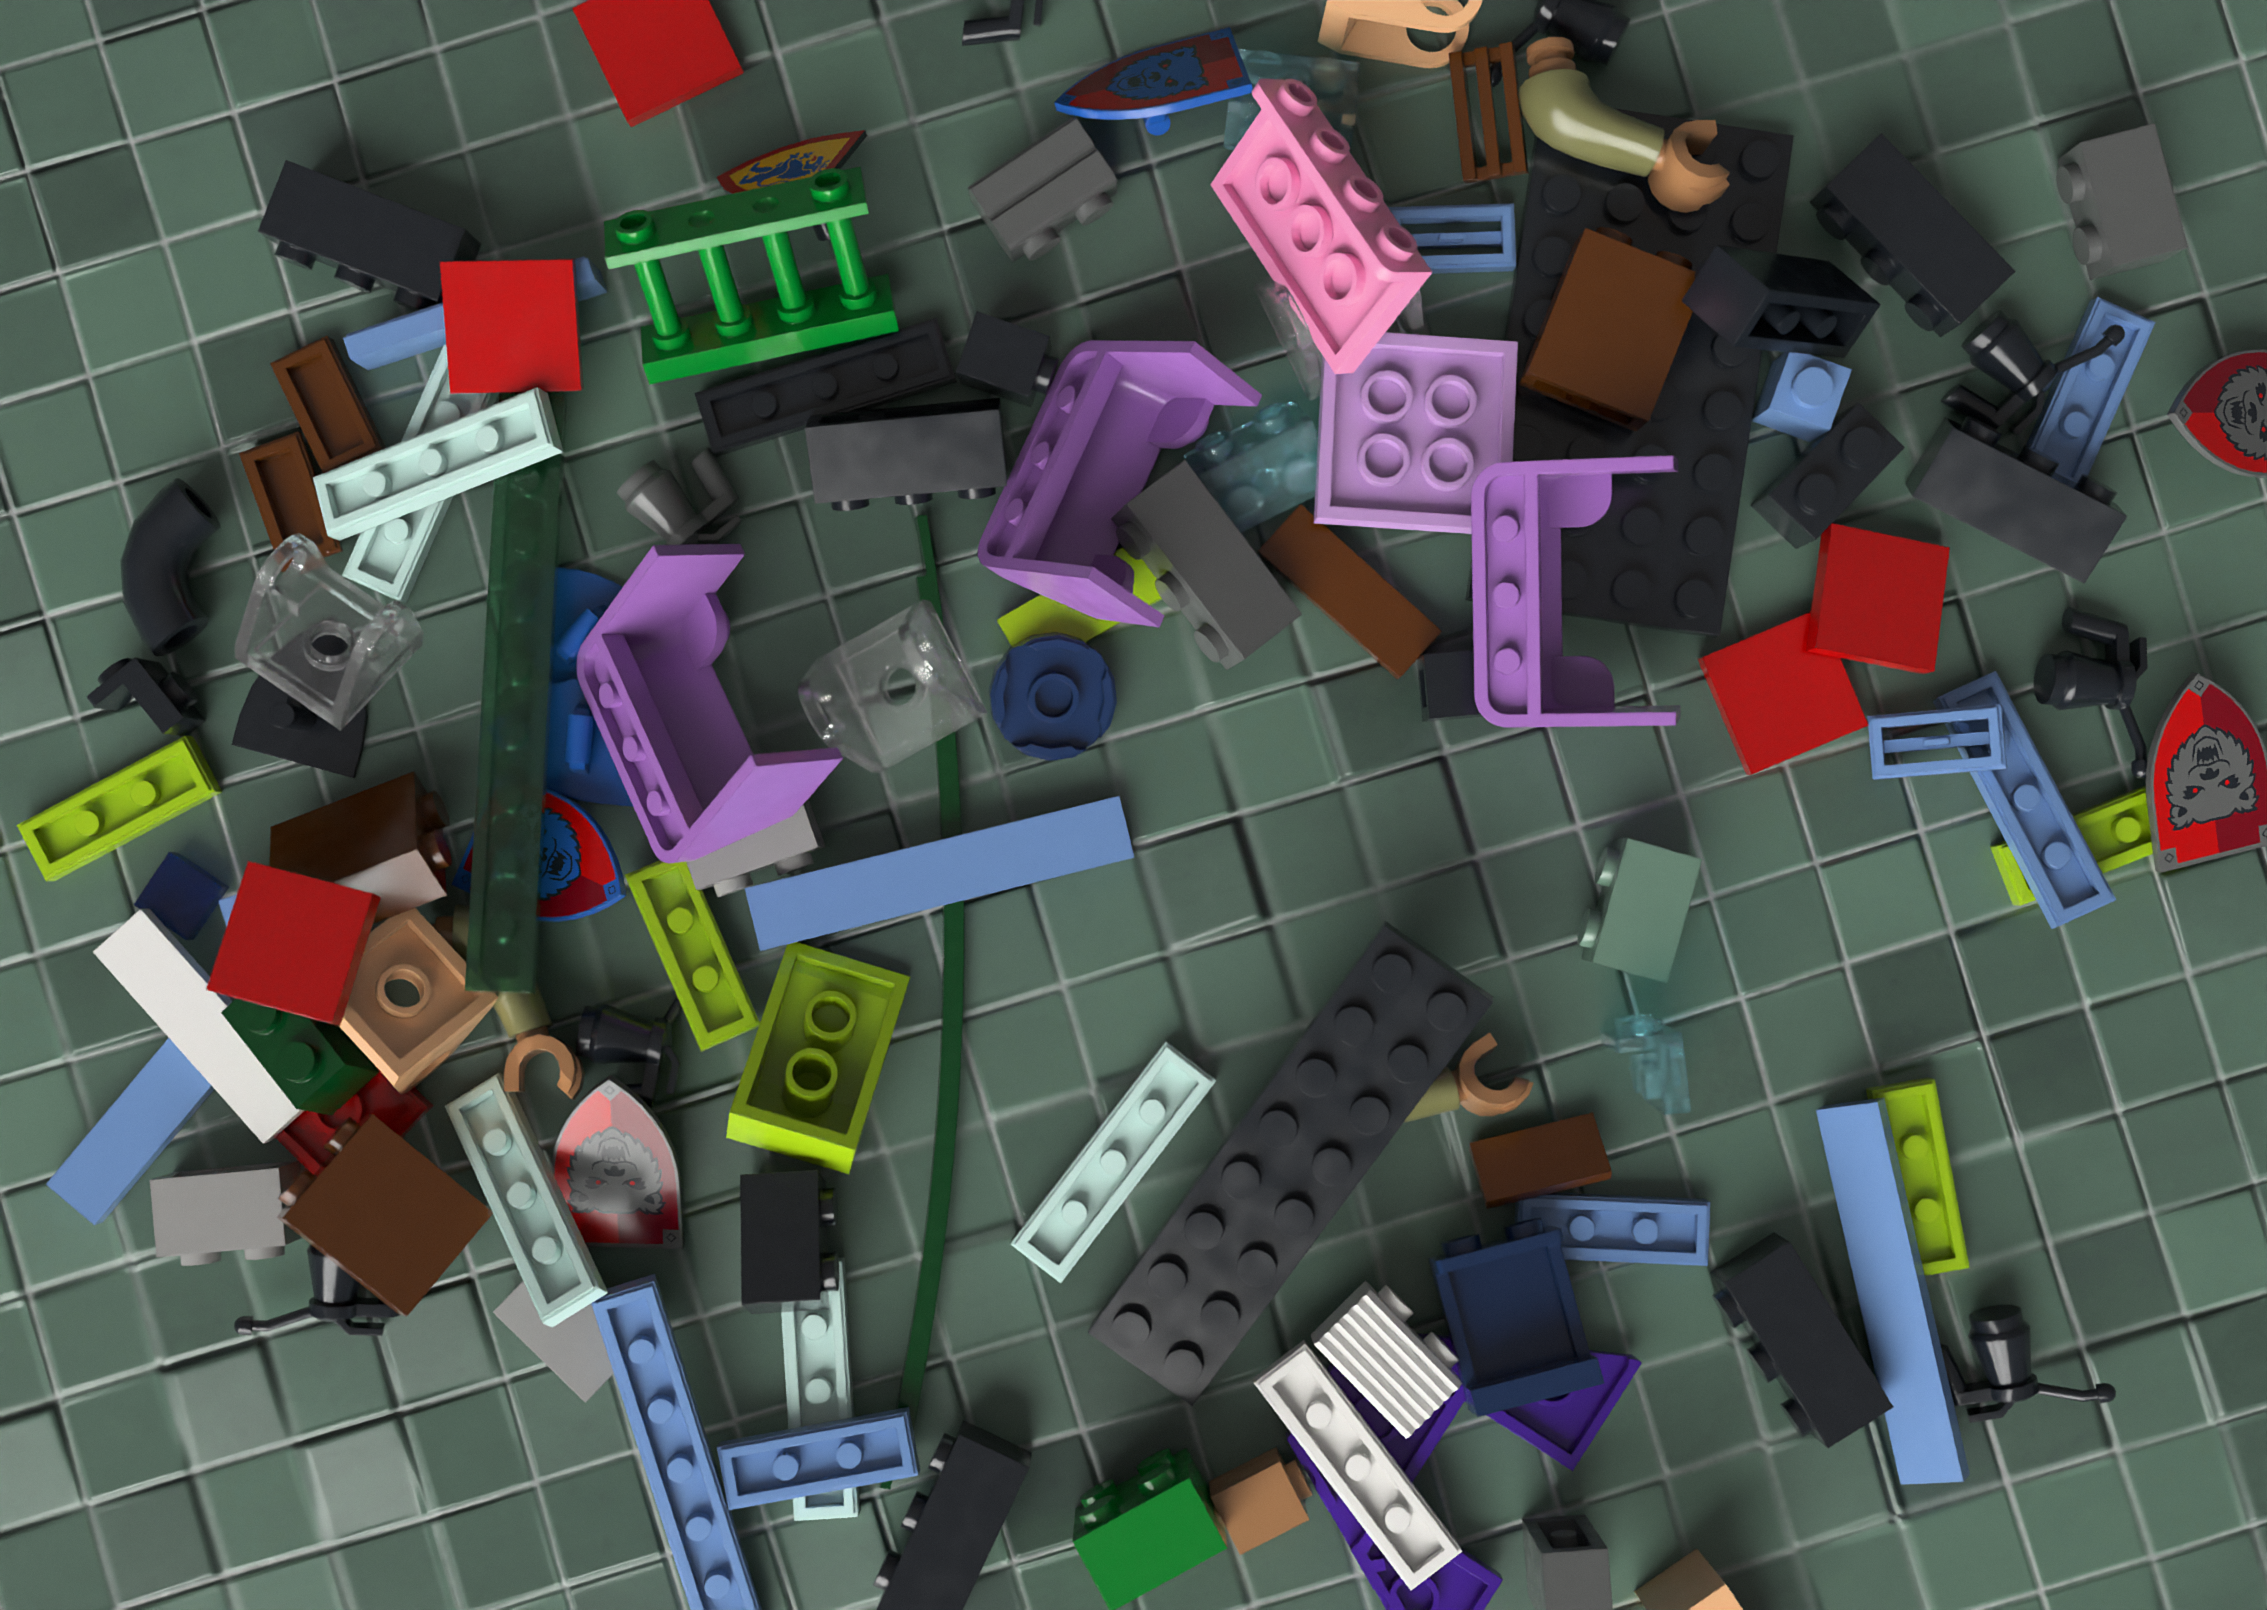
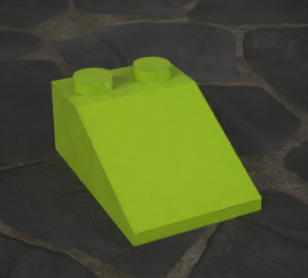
[726,942,910,1174]

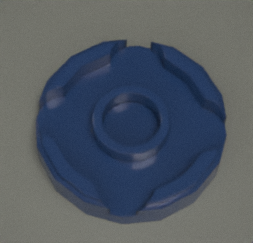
[988,632,1117,761]

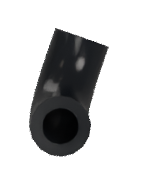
[120,478,221,657]

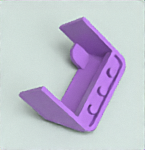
[978,340,1262,627]
[1471,456,1681,727]
[576,544,843,863]

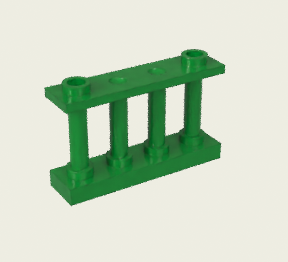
[604,166,899,385]

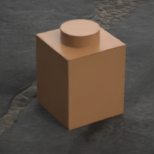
[1209,1447,1313,1555]

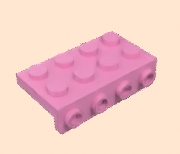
[1210,78,1432,374]

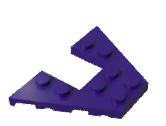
[1286,1333,1642,1610]

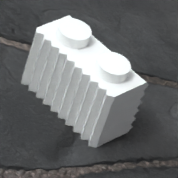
[1311,1281,1462,1438]

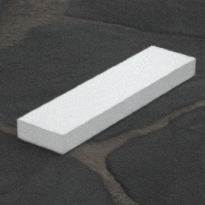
[93,909,305,1144]
[1253,1340,1462,1590]

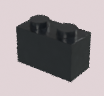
[1750,402,1905,549]
[740,1170,839,1314]

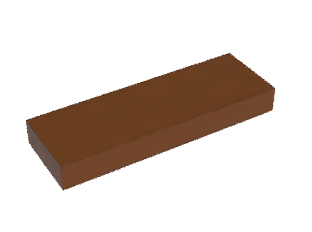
[1257,504,1442,680]

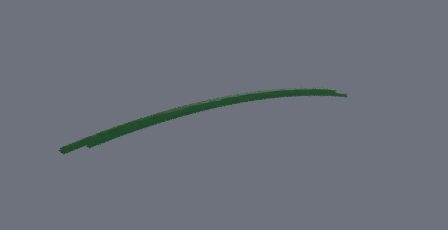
[879,514,964,1490]

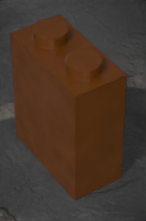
[1518,227,1695,432]
[269,771,452,924]
[277,1114,493,1317]

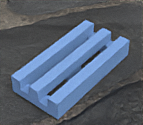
[1388,203,1516,274]
[1867,704,2007,780]

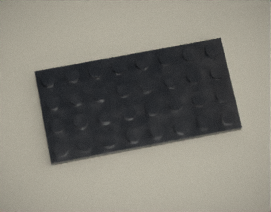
[1465,108,1794,638]

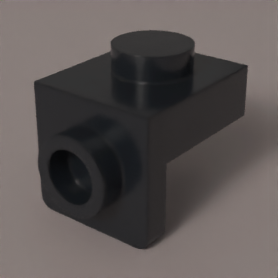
[87,657,206,736]

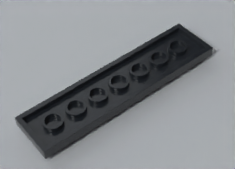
[1088,921,1493,1406]

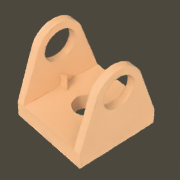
[1318,0,1483,68]
[339,908,499,1095]

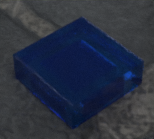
[134,852,229,940]

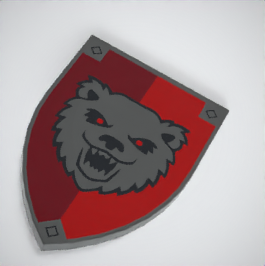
[2167,349,2267,478]
[2145,672,2267,873]
[551,1075,684,1249]

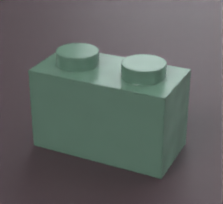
[1577,838,1702,983]

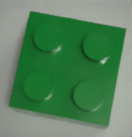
[1072,1448,1227,1610]

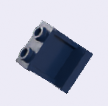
[1428,1218,1605,1417]

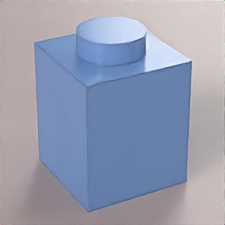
[1752,352,1852,442]

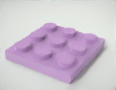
[1314,332,1518,534]

